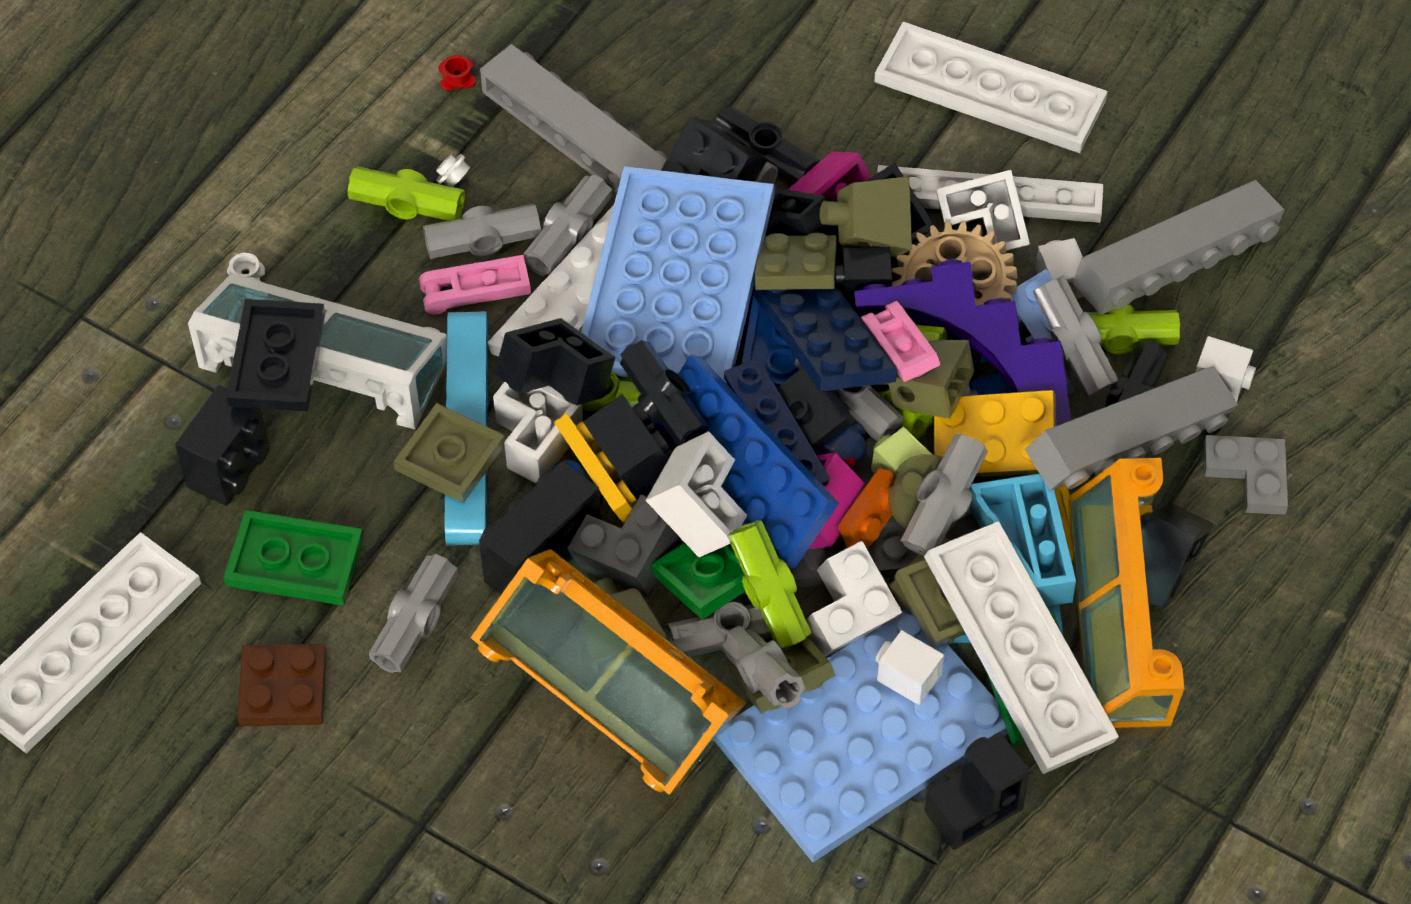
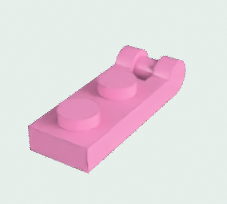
[419,255,531,315]
[861,301,940,382]

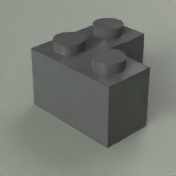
[567,495,681,597]

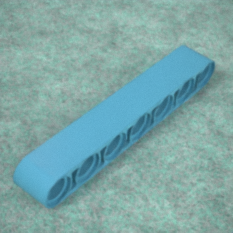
[445,311,489,546]

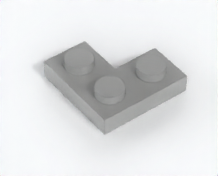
[1204,435,1288,515]

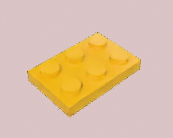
[934,390,1056,477]
[554,413,637,524]

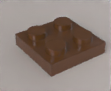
[237,643,326,726]

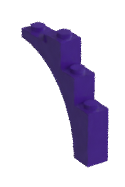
[854,259,1071,426]

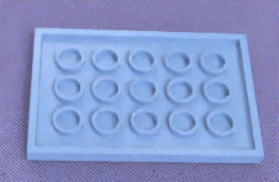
[581,166,775,382]
[714,609,1008,863]

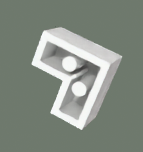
[936,170,1030,251]
[493,382,583,483]
[646,431,747,557]
[806,541,902,657]

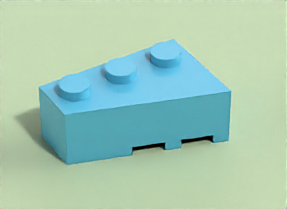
[969,474,1076,607]

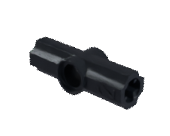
[714,106,820,184]
[620,340,709,446]
[1106,340,1168,407]

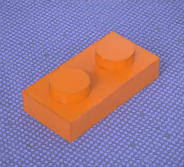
[837,468,895,550]

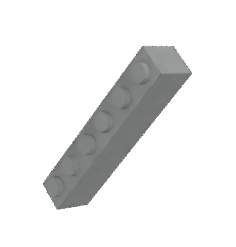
[480,44,668,193]
[1073,180,1285,315]
[1025,366,1238,491]

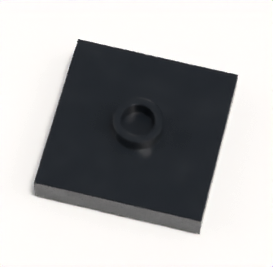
[777,368,856,452]

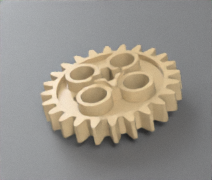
[891,221,1018,339]

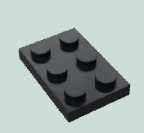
[226,299,325,411]

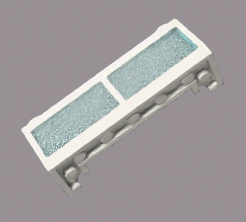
[188,274,447,430]

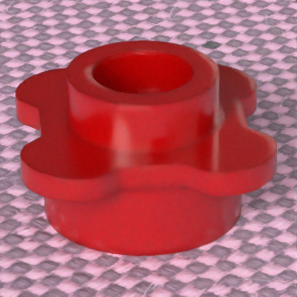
[438,55,476,91]

